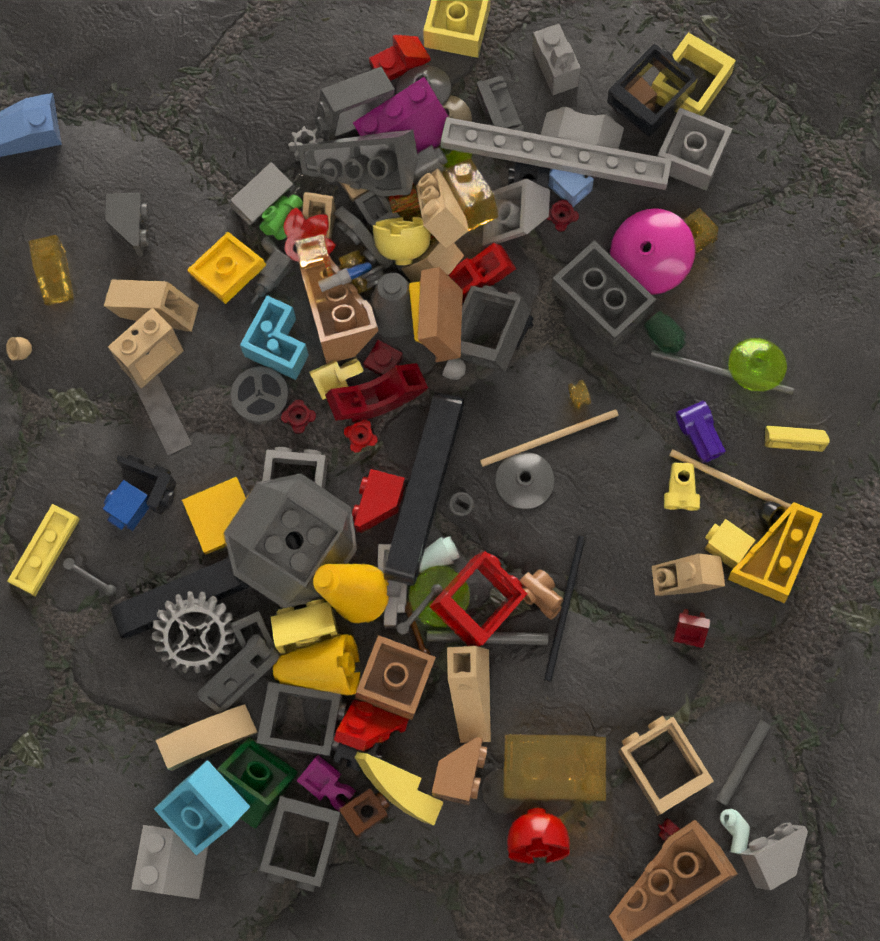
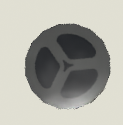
[230,366,290,425]

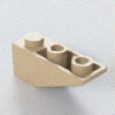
[416,168,469,248]
[447,646,491,743]

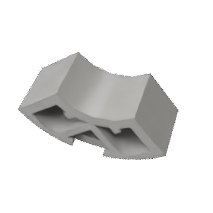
[541,107,624,149]

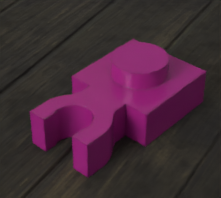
[297,755,356,812]

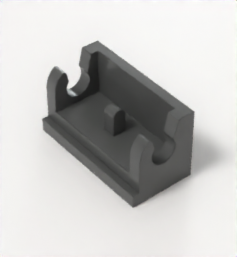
[477,76,524,132]

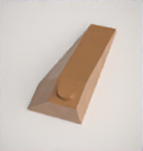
[298,256,378,364]
[609,820,737,941]

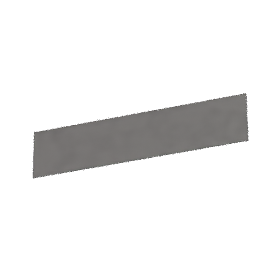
[131,353,191,456]

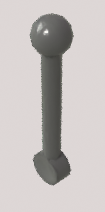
[63,558,116,596]
[397,584,443,635]

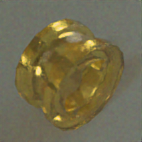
[568,379,591,409]

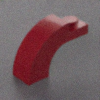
[325,363,428,422]

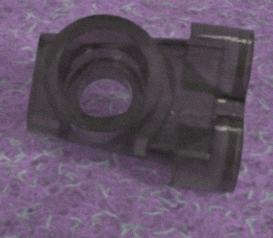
[290,172,338,207]

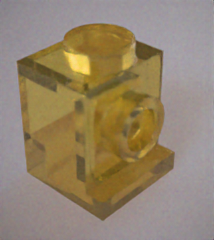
[683,208,718,254]

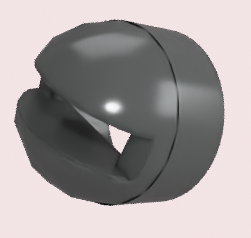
[449,492,474,516]

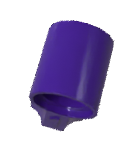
[675,401,726,464]

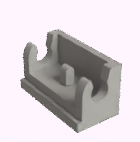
[230,162,293,225]

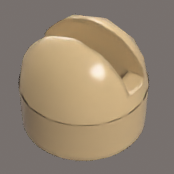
[6,337,32,360]

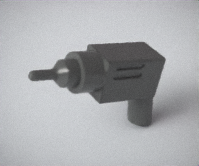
[251,236,293,305]

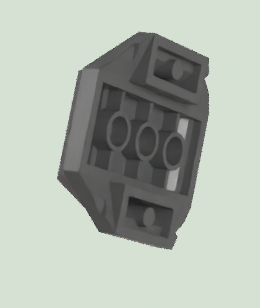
[223,474,357,608]

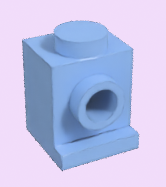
[548,169,594,207]

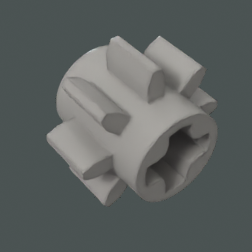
[288,126,323,161]

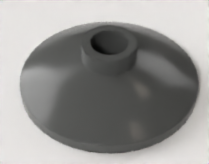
[396,65,451,105]
[495,452,554,510]

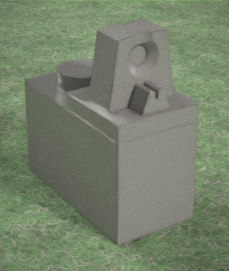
[532,24,581,95]

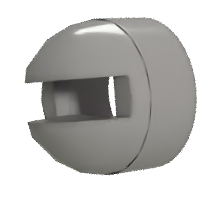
[442,358,466,380]

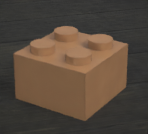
[355,635,436,720]

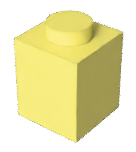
[705,519,755,569]

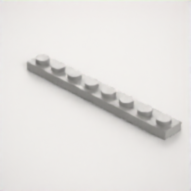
[441,117,672,190]

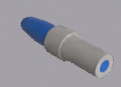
[318,262,372,292]

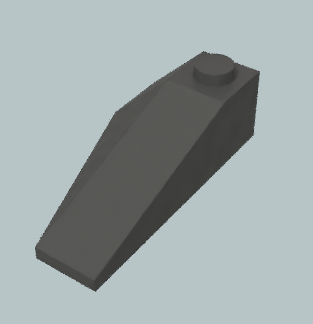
[297,130,418,196]

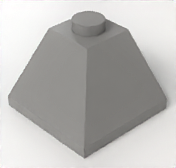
[482,179,550,247]

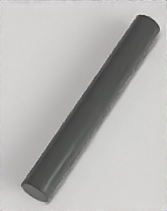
[716,720,771,807]

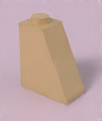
[104,280,199,332]

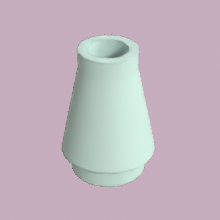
[419,536,460,573]

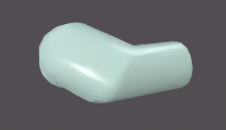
[720,809,750,854]

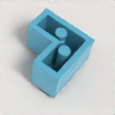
[240,296,309,380]

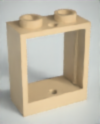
[108,307,184,389]
[618,716,714,816]

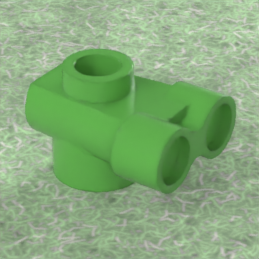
[259,194,303,240]

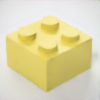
[423,0,490,58]

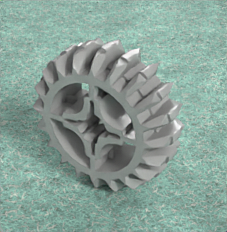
[152,591,235,674]

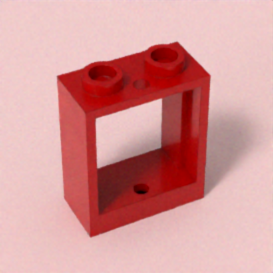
[429,551,527,647]

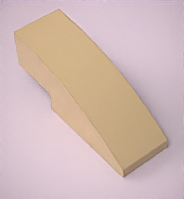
[156,704,258,771]

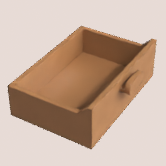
[418,267,463,362]

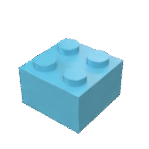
[154,760,250,856]

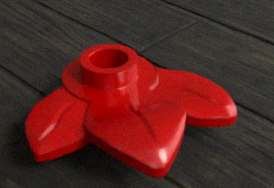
[283,208,336,262]

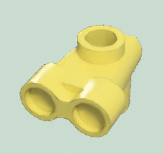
[664,463,700,511]

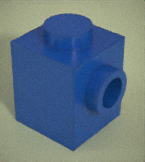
[103,480,149,531]

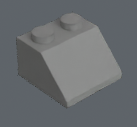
[131,825,209,899]

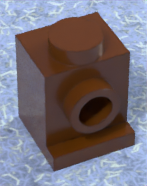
[339,788,390,837]

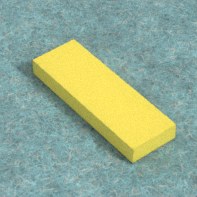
[7,504,80,596]

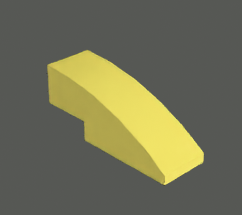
[355,752,443,825]

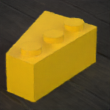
[728,502,822,603]

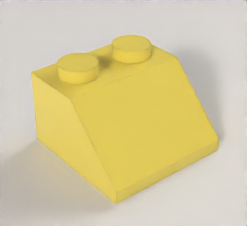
[270,599,339,655]

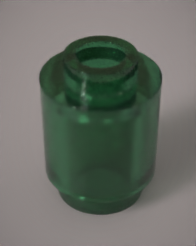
[644,311,687,354]

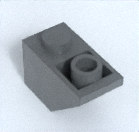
[105,193,150,257]

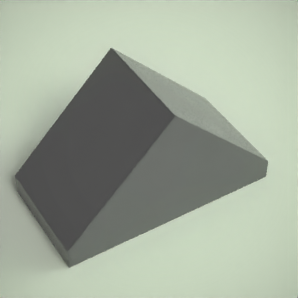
[231,611,278,663]

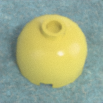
[373,217,431,265]

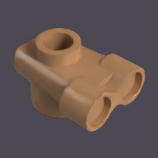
[520,569,563,620]

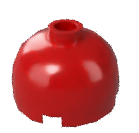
[507,808,570,864]

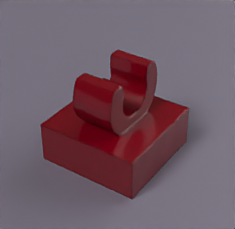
[673,609,710,648]

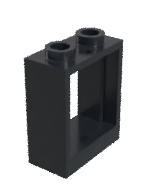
[607,43,698,138]

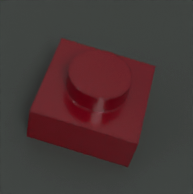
[363,340,403,376]

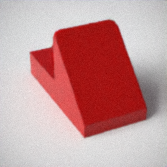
[369,35,431,81]

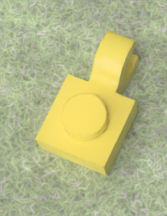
[309,358,364,400]

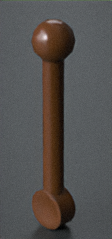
[405,601,431,655]

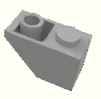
[740,822,808,890]

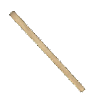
[480,409,619,467]
[669,449,791,510]

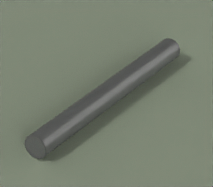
[427,630,548,645]

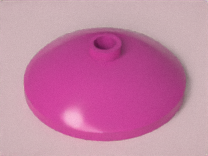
[610,209,696,295]

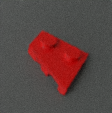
[334,699,409,751]

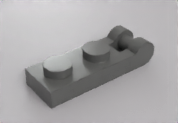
[197,634,280,714]

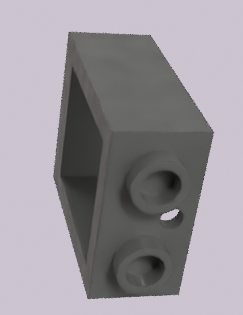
[314,67,395,141]
[460,286,531,372]
[256,682,347,758]
[259,796,343,892]

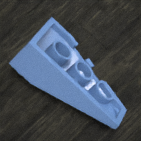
[0,93,62,157]

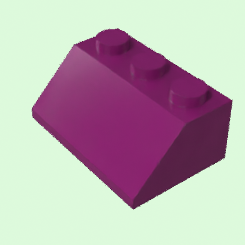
[353,77,449,154]

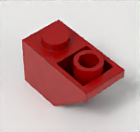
[352,469,406,533]

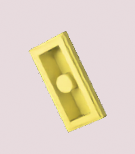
[765,426,830,452]

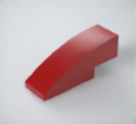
[448,243,516,303]

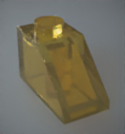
[29,235,74,305]

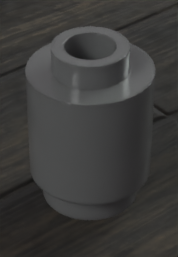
[413,145,448,185]

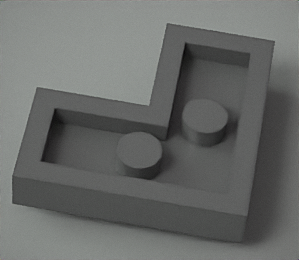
[334,206,393,270]

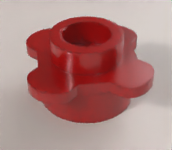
[344,419,378,453]

